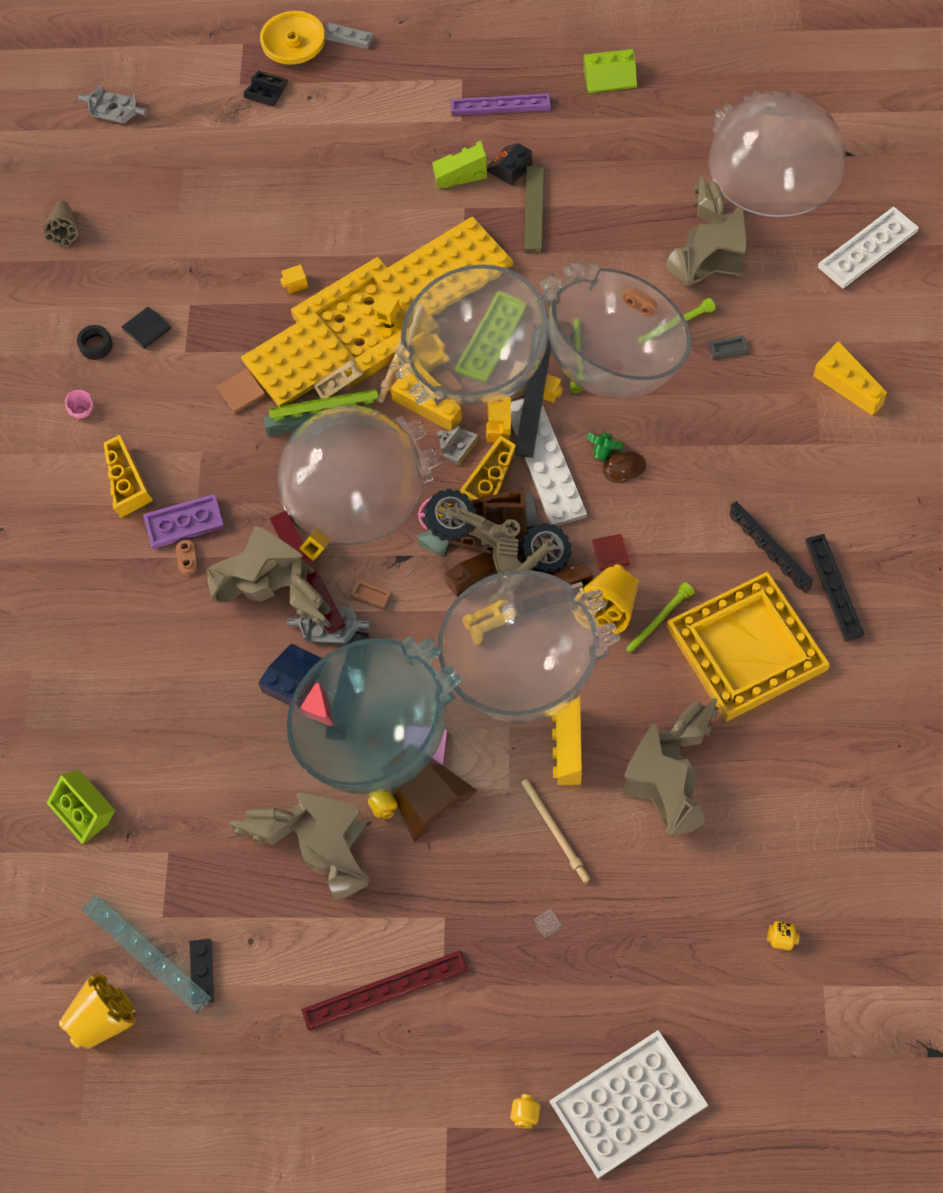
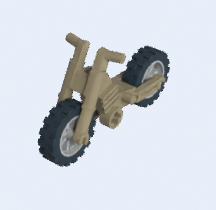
[424,489,572,602]

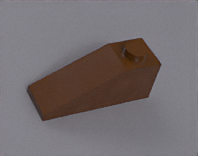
[444,553,496,597]

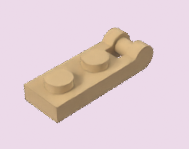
[313,359,364,398]

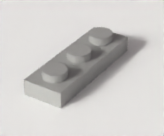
[324,22,374,49]

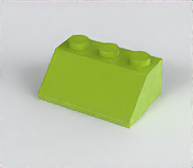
[584,49,637,93]
[46,770,116,844]

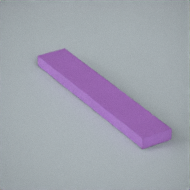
[451,93,551,116]

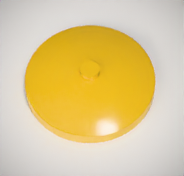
[260,11,325,65]

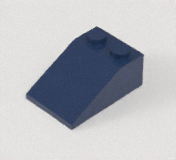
[258,643,325,708]

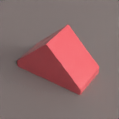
[301,683,334,726]

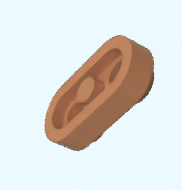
[622,288,658,316]
[176,540,198,576]

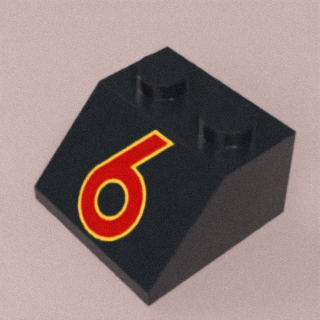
[487,143,532,186]

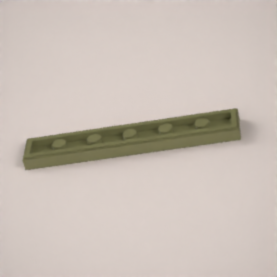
[524,166,544,253]

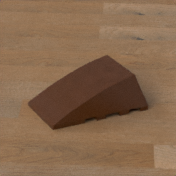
[449,488,527,562]
[382,745,477,842]

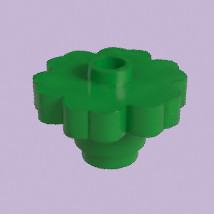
[586,432,625,461]

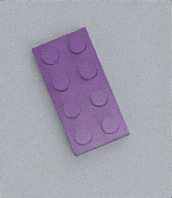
[143,494,225,549]

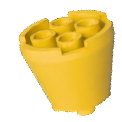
[574,564,639,634]
[59,973,137,1049]

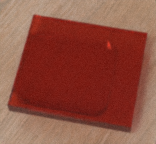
[592,534,630,571]

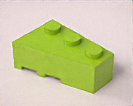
[432,140,487,189]

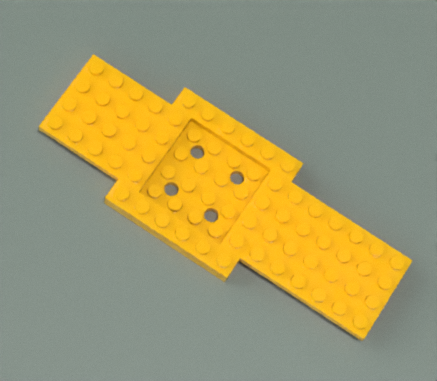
[241,216,513,407]

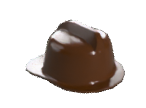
[603,451,646,483]

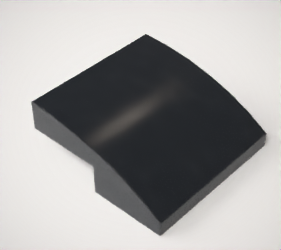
[244,70,288,106]
[121,307,171,349]

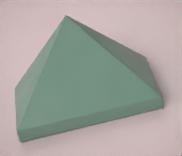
[417,531,451,557]

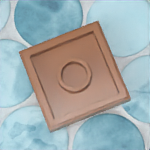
[216,369,266,414]

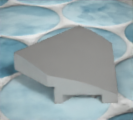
[437,425,480,466]

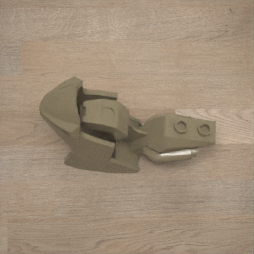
[666,176,746,286]
[206,526,331,628]
[622,698,719,838]
[230,793,370,901]

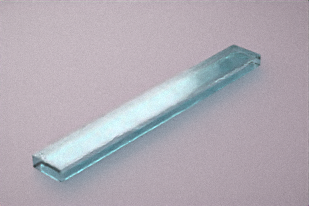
[82,894,211,1014]

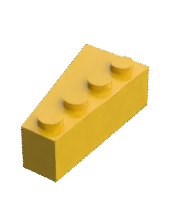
[103,435,153,518]

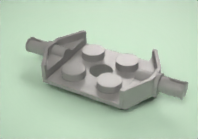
[78,86,147,124]
[287,605,371,643]

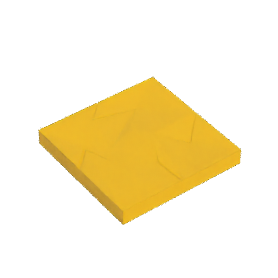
[666,571,830,722]

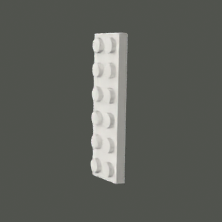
[818,207,919,289]

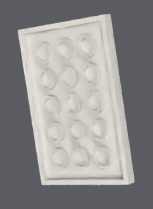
[549,1030,708,1179]

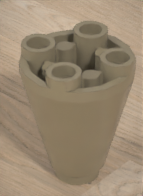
[43,201,79,247]

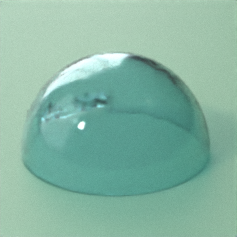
[287,636,462,795]

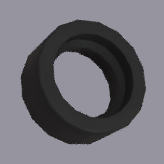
[77,325,113,360]

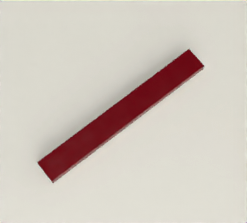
[269,511,346,635]
[301,950,468,1031]

